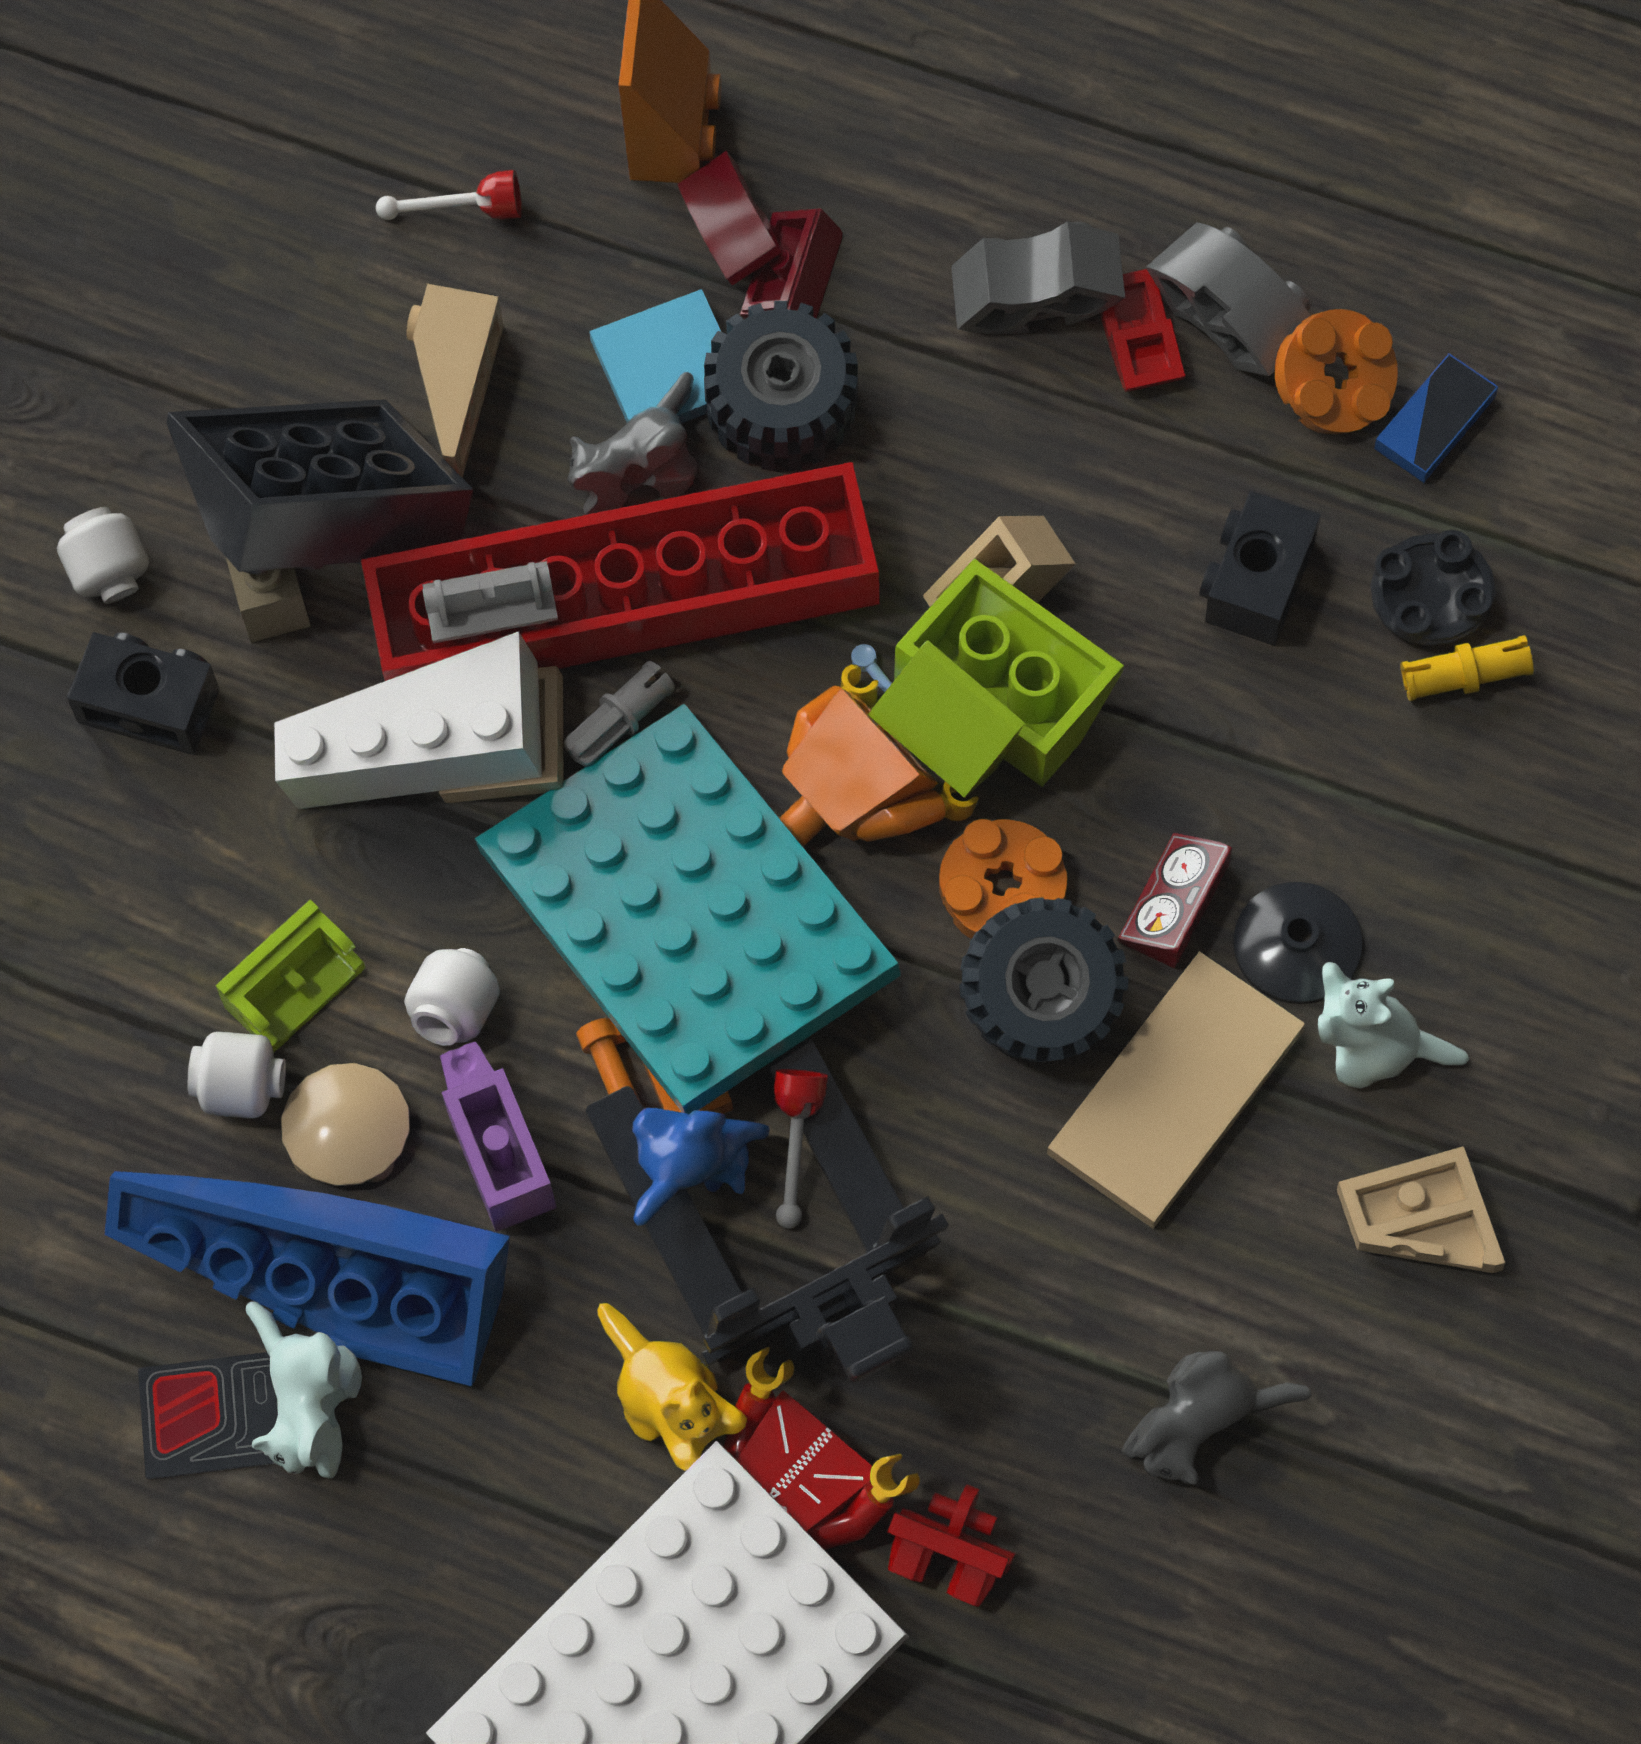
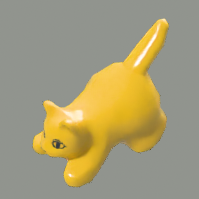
[597,1303,747,1471]

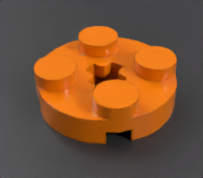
[1275,309,1398,434]
[939,819,1067,939]

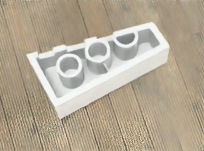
[274,631,542,809]

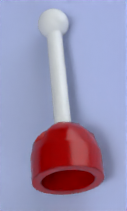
[376,170,522,220]

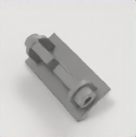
[422,561,558,643]

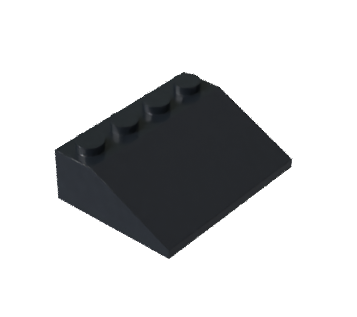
[166,399,473,574]

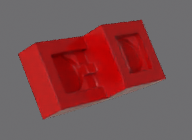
[1100,269,1185,392]

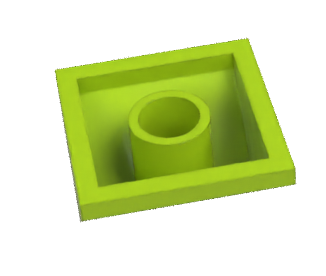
[867,640,1025,797]

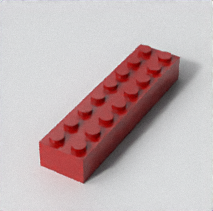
[361,462,880,681]

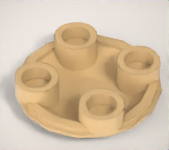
[281,1063,410,1186]

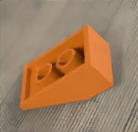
[618,0,721,183]

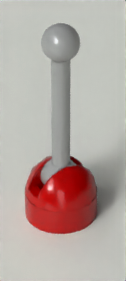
[774,1069,828,1229]

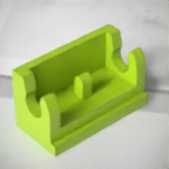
[216,900,366,1053]

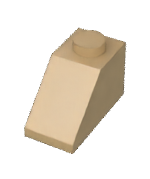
[923,516,1076,607]

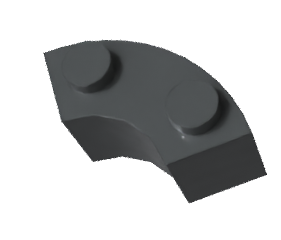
[951,221,1125,334]
[1146,222,1311,376]

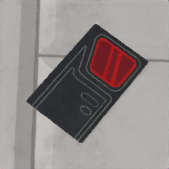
[138,1352,278,1479]

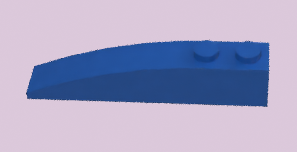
[105,1171,510,1386]

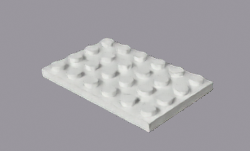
[426,1441,909,1744]

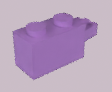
[440,1042,557,1232]

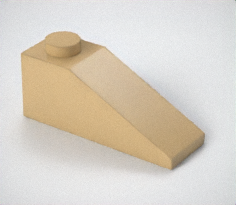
[407,284,504,477]

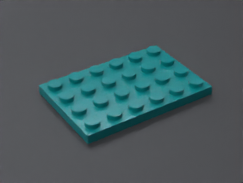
[475,704,901,1114]

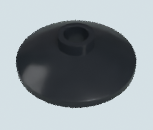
[1233,882,1362,1004]

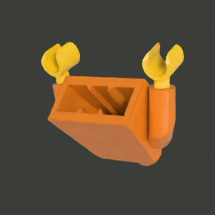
[779,664,979,846]

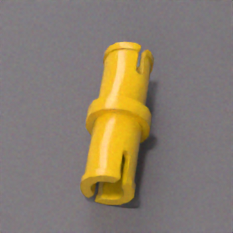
[1400,635,1534,701]

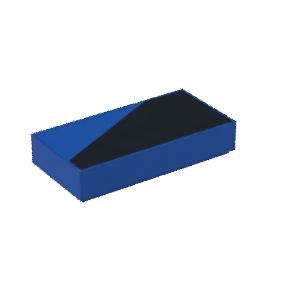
[1374,353,1498,483]

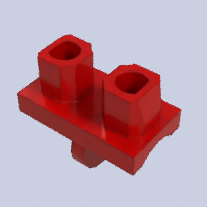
[888,1484,1016,1607]

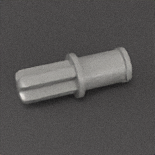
[563,661,675,767]

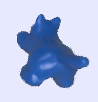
[632,1108,770,1226]

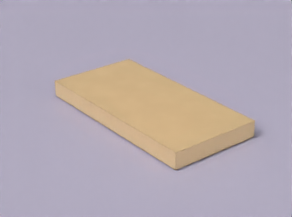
[1047,951,1305,1229]

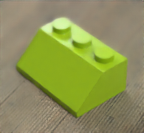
[894,558,1124,787]

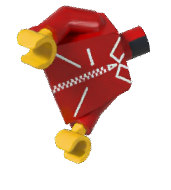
[724,1347,920,1550]

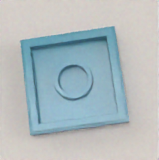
[589,289,721,423]

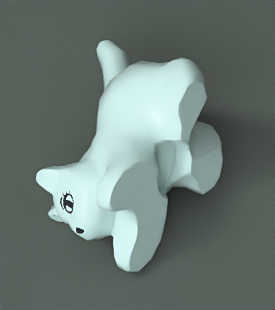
[1318,962,1469,1088]
[246,1302,362,1479]

